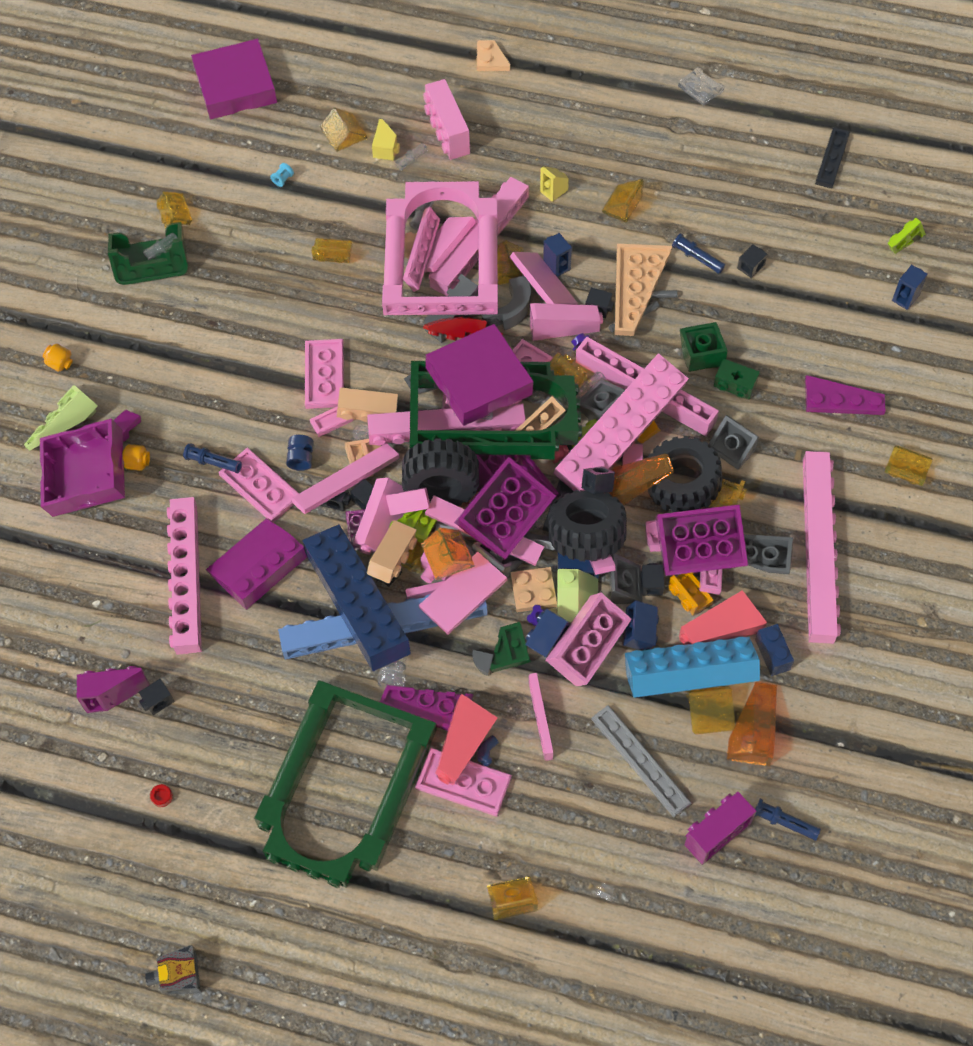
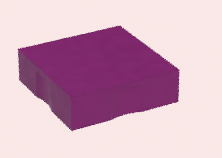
[191,39,277,120]
[426,324,533,426]
[40,418,125,517]

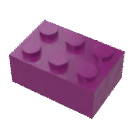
[684,792,756,865]

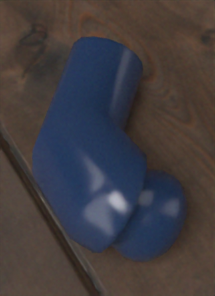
[477,735,499,766]

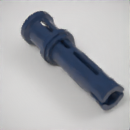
[672,233,726,274]
[183,443,242,474]
[754,798,821,841]

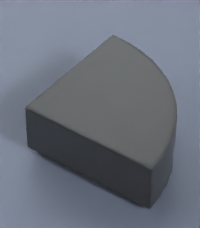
[472,650,493,676]

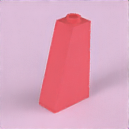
[679,590,767,645]
[435,694,497,786]

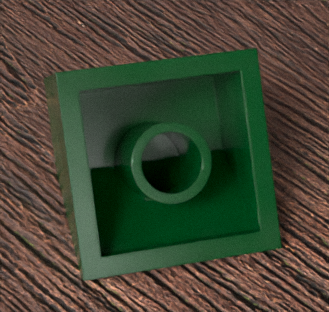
[680,322,728,372]

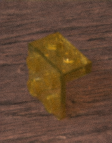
[685,685,735,734]

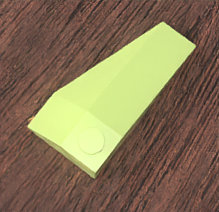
[24,385,97,451]
[557,569,598,623]

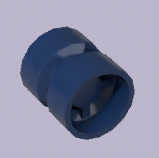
[286,434,314,471]

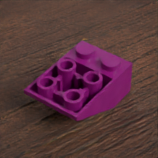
[77,666,150,713]

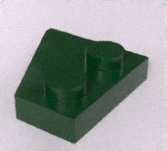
[490,622,531,673]

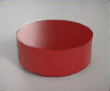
[150,784,173,807]

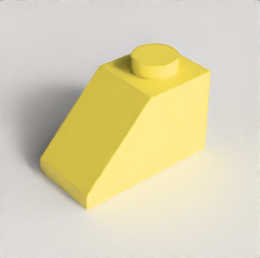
[372,119,400,161]
[540,166,569,202]

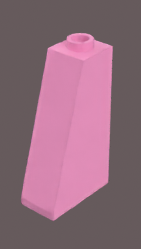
[530,303,603,341]
[353,478,404,555]

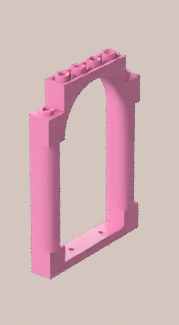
[382,181,498,315]

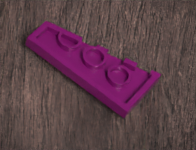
[805,375,886,415]
[380,685,473,731]

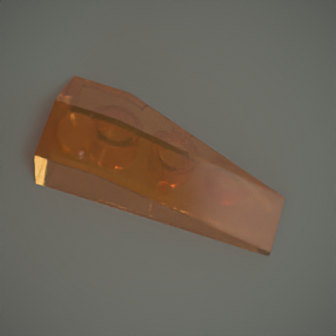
[607,453,674,505]
[727,682,777,766]

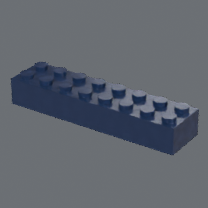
[302,524,411,671]

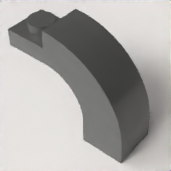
[482,276,531,330]

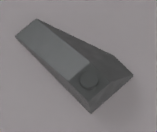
[744,534,793,574]

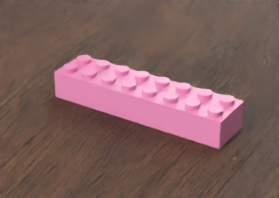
[553,353,689,491]

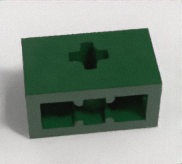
[713,359,760,400]

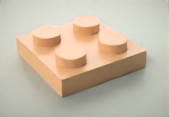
[510,567,557,612]

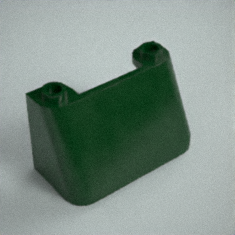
[108,222,188,285]

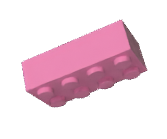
[423,79,470,160]
[546,593,632,687]

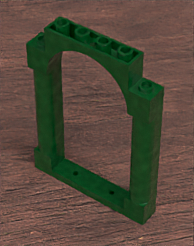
[410,361,582,460]
[254,680,437,888]

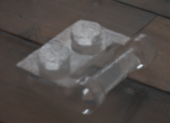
[678,67,725,106]

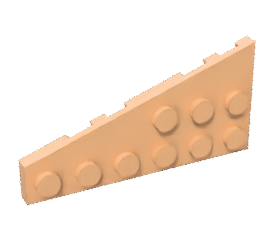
[615,244,672,336]

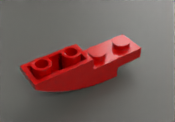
[423,317,503,341]

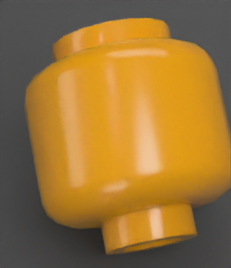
[43,344,73,372]
[122,444,150,471]

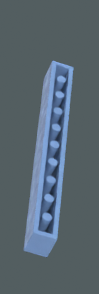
[278,594,487,660]

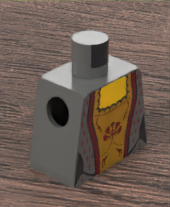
[145,945,201,995]

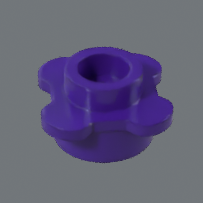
[571,333,590,351]
[527,605,545,626]

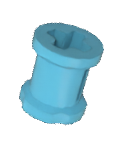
[270,163,294,187]

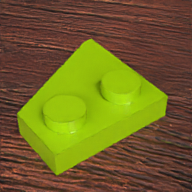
[888,218,926,254]
[389,509,437,544]

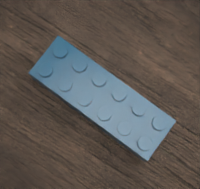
[625,637,760,698]

